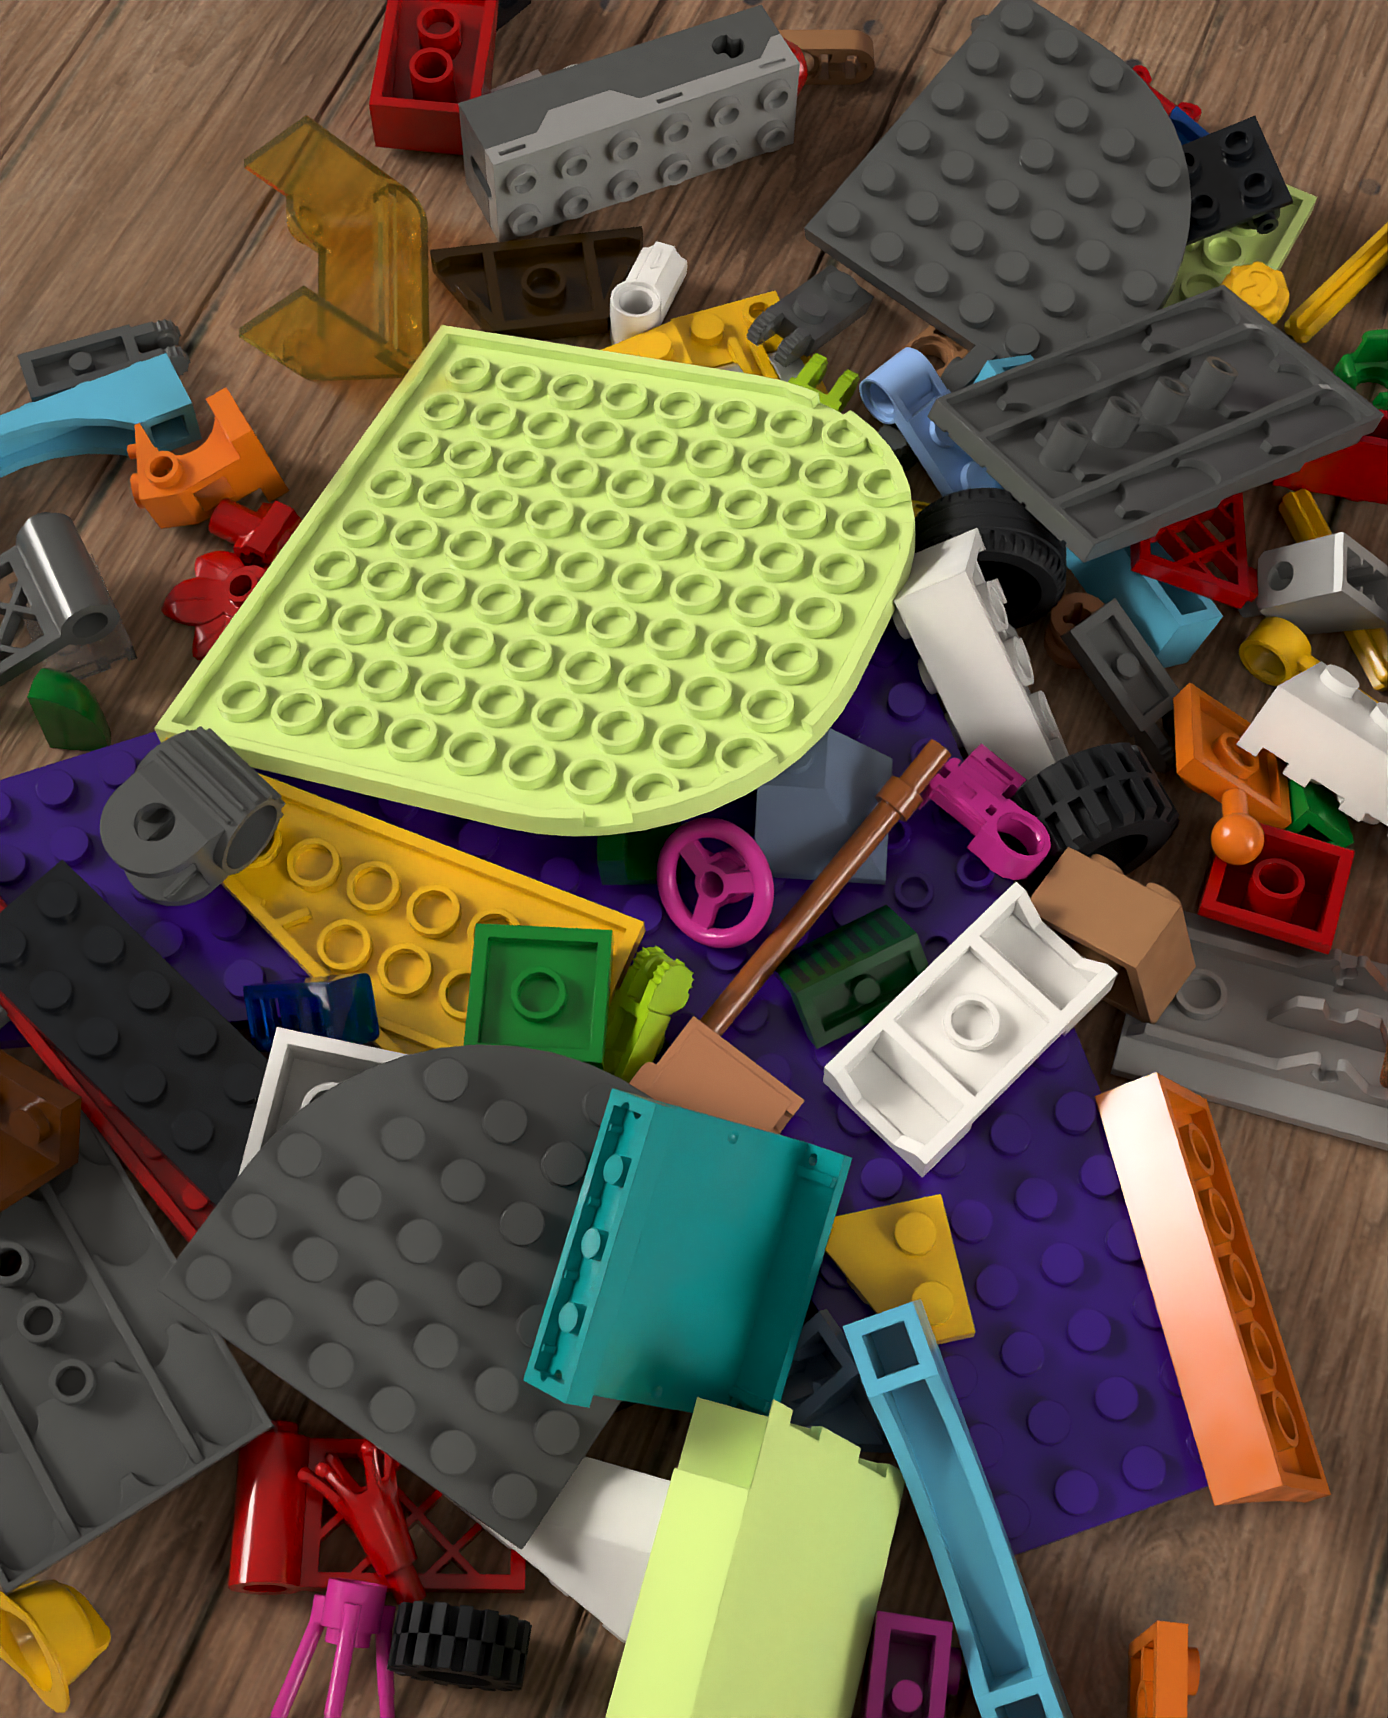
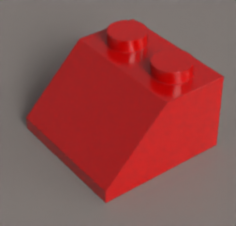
[1198,822,1355,955]

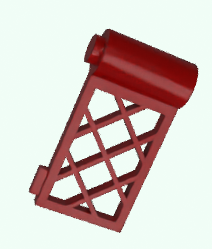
[1130,492,1259,609]
[228,1420,526,1595]

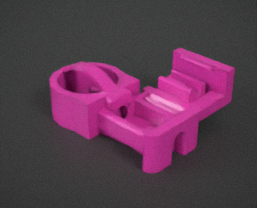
[918,743,1051,880]

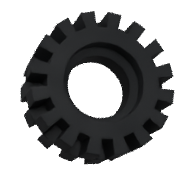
[387,1601,532,1692]

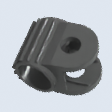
[100,726,286,906]

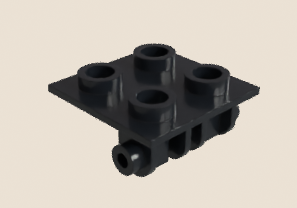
[1182,116,1293,246]

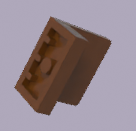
[0,1050,82,1213]

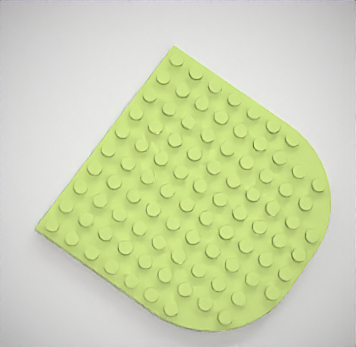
[154,325,915,836]

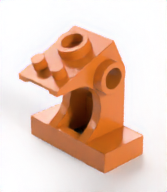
[127,387,289,529]

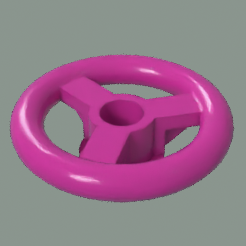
[657,818,774,949]

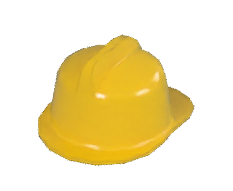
[0,1579,111,1713]

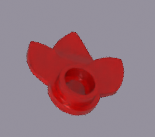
[161,550,266,660]

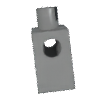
[1237,532,1388,635]

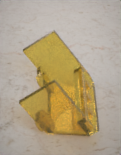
[239,115,430,381]

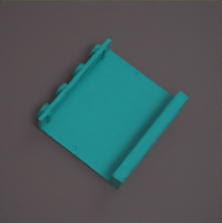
[523,1088,852,1417]

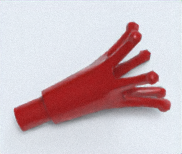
[297,1441,427,1605]

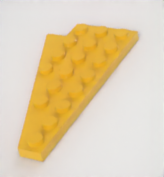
[165,737,646,1055]

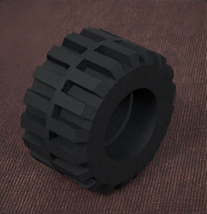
[1003,742,1180,891]

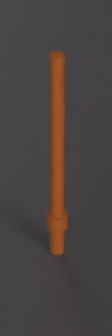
[700,739,951,1036]

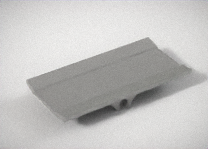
[1110,911,1388,1151]

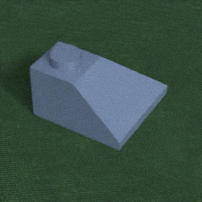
[755,728,893,885]

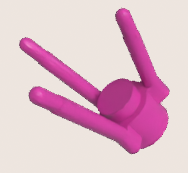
[270,1577,396,1718]

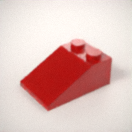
[369,0,499,155]

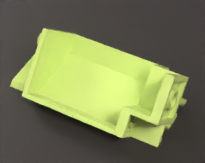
[605,1397,905,1718]

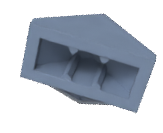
[780,1309,893,1453]

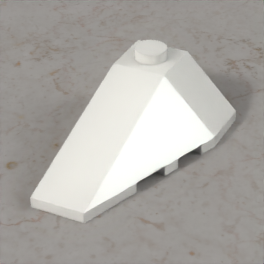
[444,1456,670,1643]

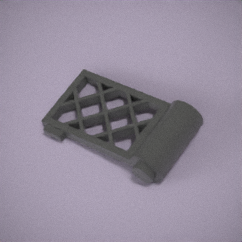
[0,512,120,687]

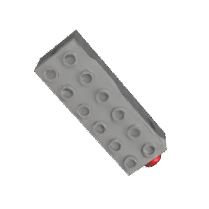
[458,5,808,242]

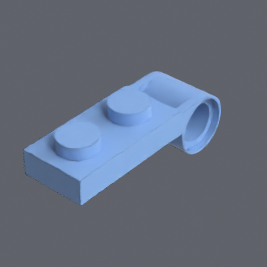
[859,347,1004,497]

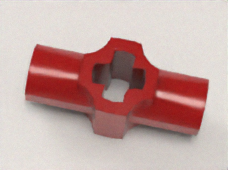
[209,498,302,570]

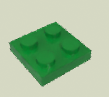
[464,923,614,1070]

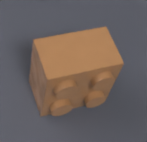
[1030,847,1196,1025]

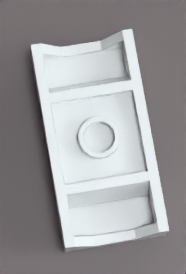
[823,882,1118,1178]

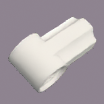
[610,241,688,345]

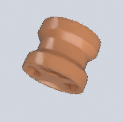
[1044,592,1105,669]

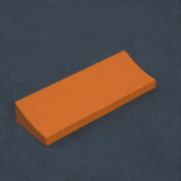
[1095,1072,1331,1506]

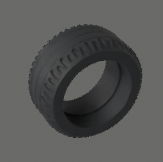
[914,488,1066,629]

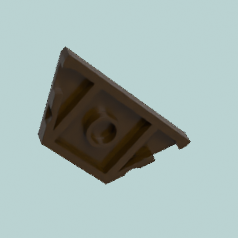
[430,226,643,341]

